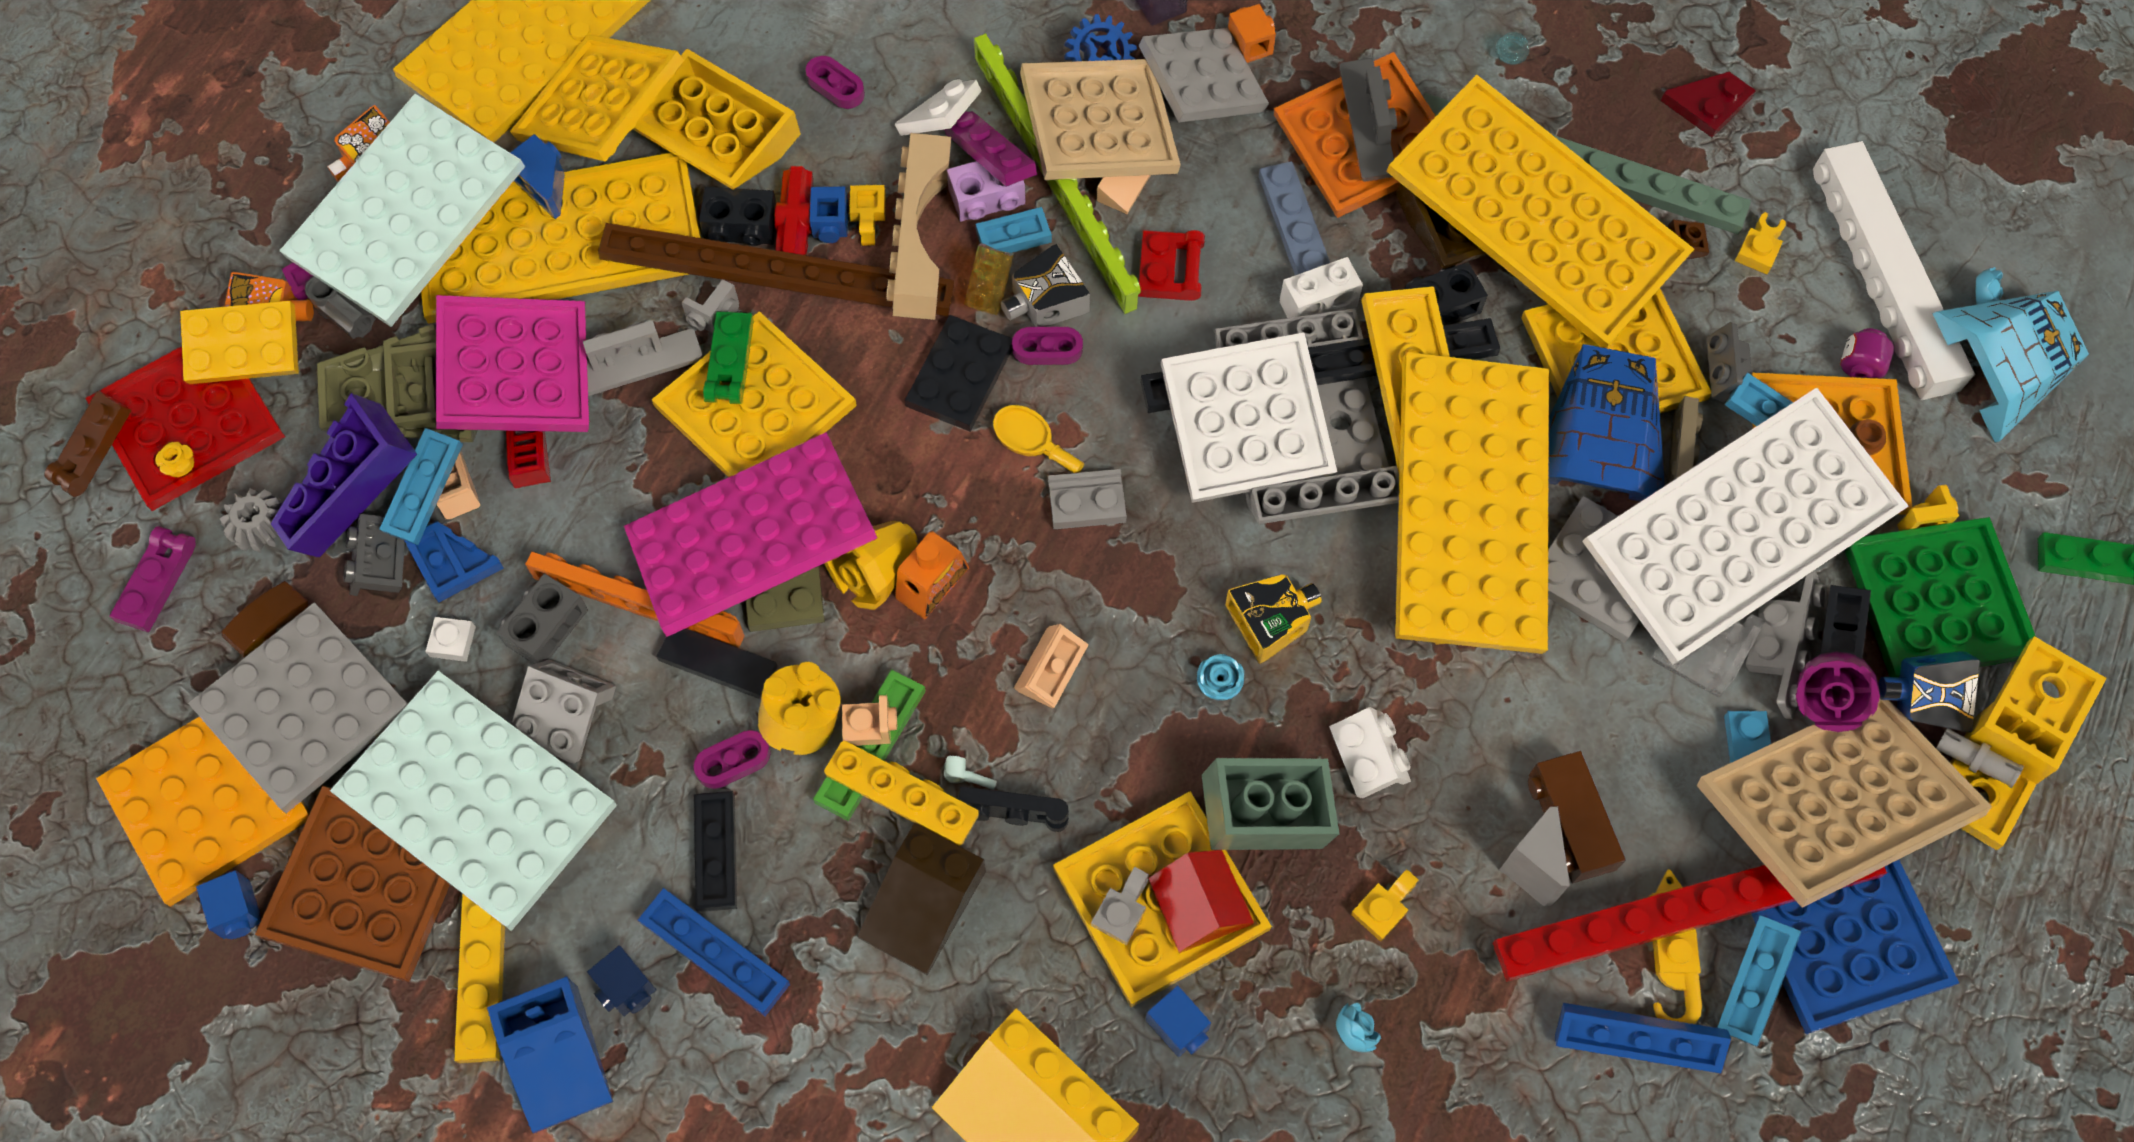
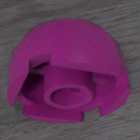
[1796,651,1880,732]

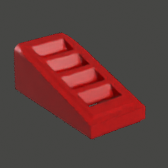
[506,430,551,488]

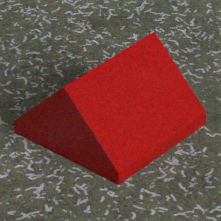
[1148,850,1254,954]

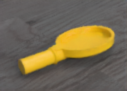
[993,405,1084,473]

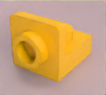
[1897,484,1959,531]

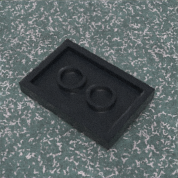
[905,315,1013,432]

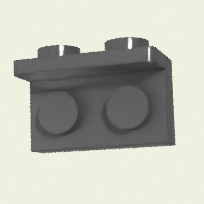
[1706,322,1752,403]
[343,514,405,596]

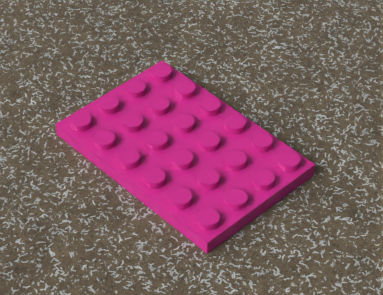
[624,432,877,637]

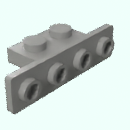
[583,320,703,396]
[1746,571,1827,719]

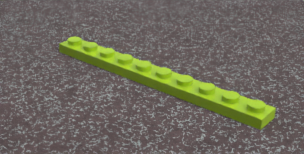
[974,33,1141,314]

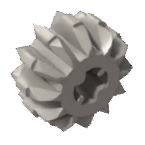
[220,488,283,553]

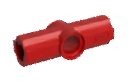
[775,166,814,256]

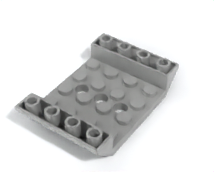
[1215,308,1399,524]

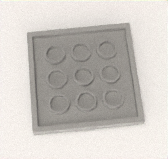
[188,602,408,814]

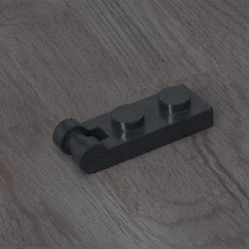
[958,786,1069,832]

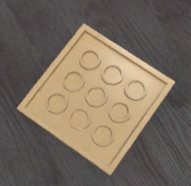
[1020,59,1181,180]

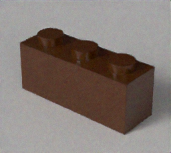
[1528,751,1626,884]

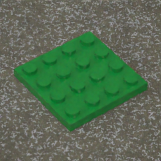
[1845,517,2036,677]

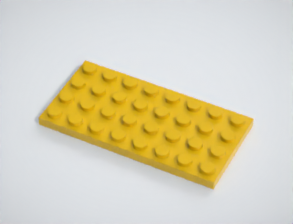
[393,0,651,143]
[1386,74,1694,348]
[421,153,701,324]
[1395,352,1549,654]

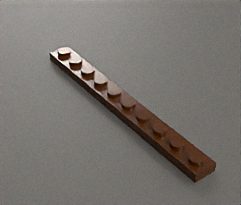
[598,223,954,316]

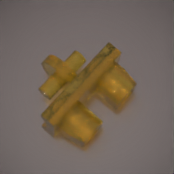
[964,243,1014,315]

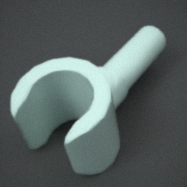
[944,756,997,790]

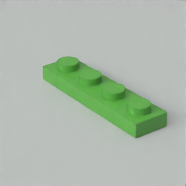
[813,669,926,821]

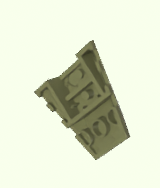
[317,324,478,442]

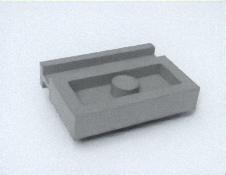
[1048,469,1127,530]

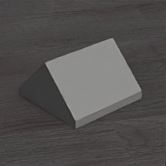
[1499,807,1570,906]

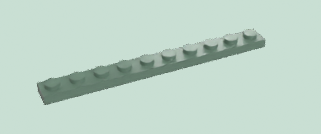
[1424,93,1751,235]

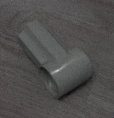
[305,276,376,339]

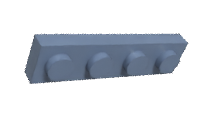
[1259,161,1330,275]

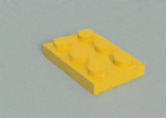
[180,301,299,384]

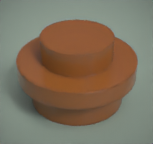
[1849,419,1886,455]

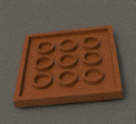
[255,786,450,982]

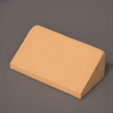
[1097,175,1151,214]
[1014,624,1089,708]

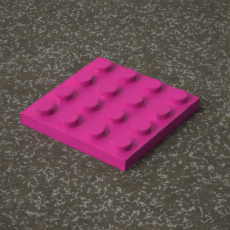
[436,295,589,432]

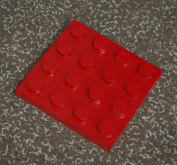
[85,346,285,511]

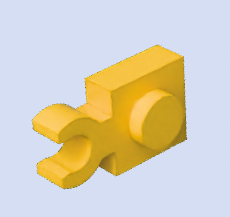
[1735,212,1786,275]

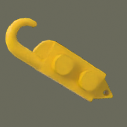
[1649,869,1702,1024]

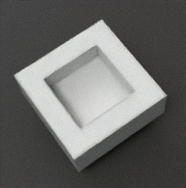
[426,617,476,662]

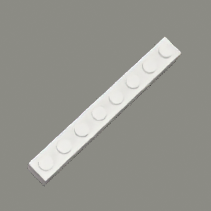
[1813,141,1975,400]

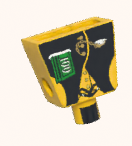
[1225,574,1322,664]

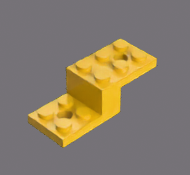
[1950,636,2107,850]

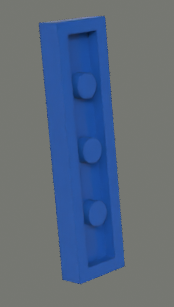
[638,888,790,1017]
[1555,1003,1731,1073]

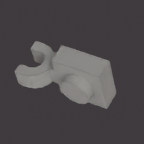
[1091,867,1149,945]

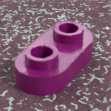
[806,56,865,109]
[1012,327,1083,365]
[694,730,771,789]

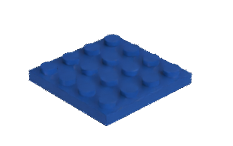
[1751,860,1959,1035]

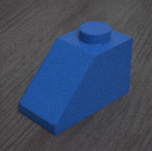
[510,134,565,219]

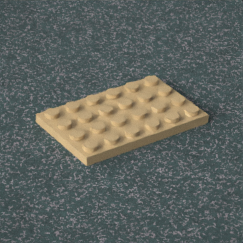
[1697,698,1992,908]

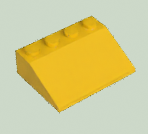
[633,49,801,190]
[932,1008,1139,1142]

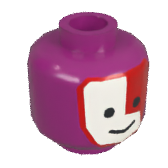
[1840,328,1894,379]

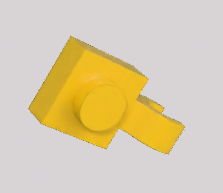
[850,185,886,246]
[1351,869,1419,942]

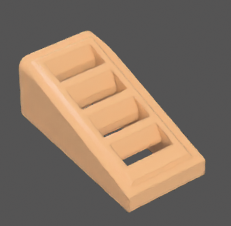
[437,451,480,519]

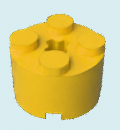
[758,662,841,755]

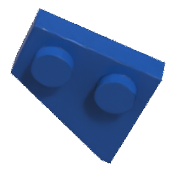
[404,521,504,603]

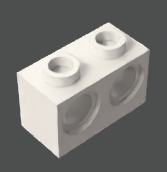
[1279,257,1363,318]

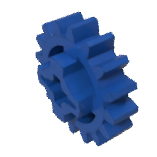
[1064,14,1137,62]

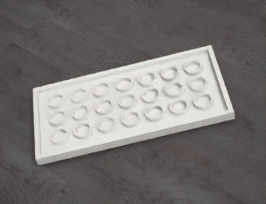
[1582,388,1909,665]

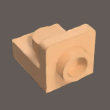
[842,695,897,746]

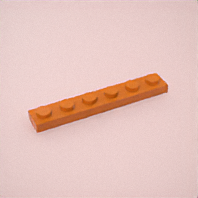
[525,552,745,648]

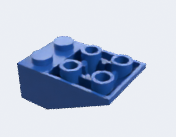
[487,977,613,1134]

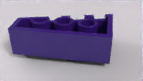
[270,393,417,558]

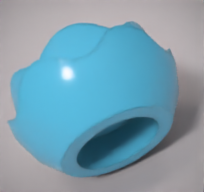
[1976,267,2003,305]
[1197,654,1244,700]
[1336,1003,1381,1052]

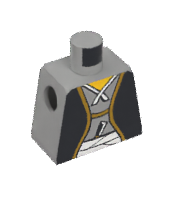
[1001,244,1090,327]

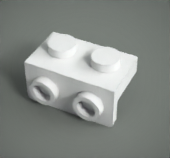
[1329,707,1411,798]

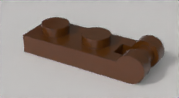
[44,391,132,497]

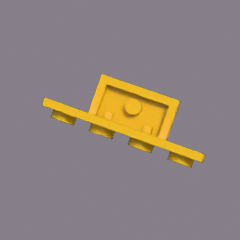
[824,741,979,846]

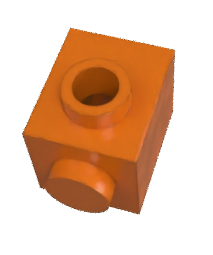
[1228,4,1276,63]

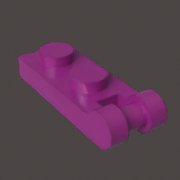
[109,526,196,633]

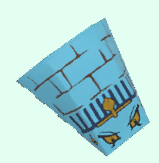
[1932,291,2089,442]

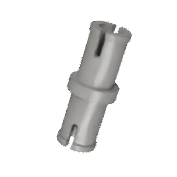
[1936,728,2024,788]

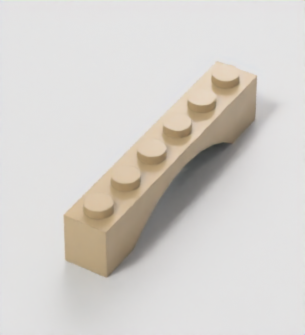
[887,133,951,320]

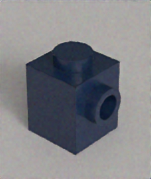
[587,945,656,1017]

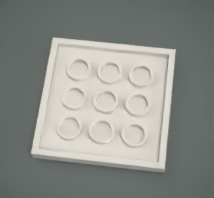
[1161,332,1337,503]

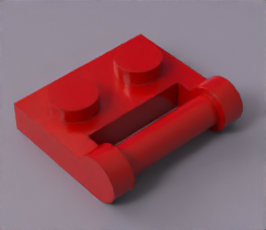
[1138,230,1205,301]

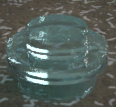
[1495,32,1529,65]

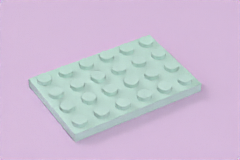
[280,94,525,327]
[330,671,617,931]

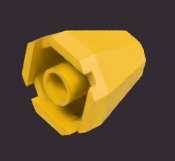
[824,521,918,610]

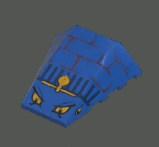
[1548,344,1665,502]

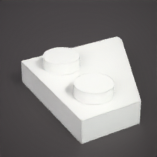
[895,79,982,136]

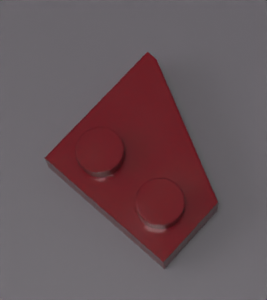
[1661,71,1756,138]

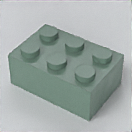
[1202,758,1340,850]

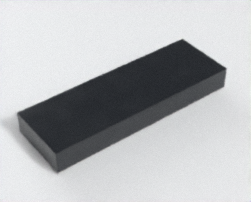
[656,628,778,699]
[694,791,737,912]

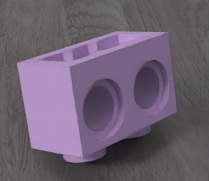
[947,161,1025,222]

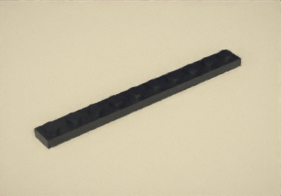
[1140,318,1501,413]

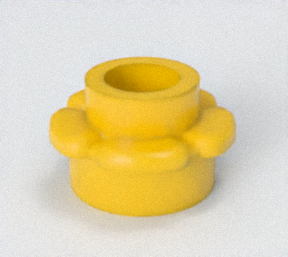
[155,442,194,477]

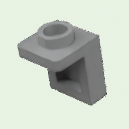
[682,279,739,333]

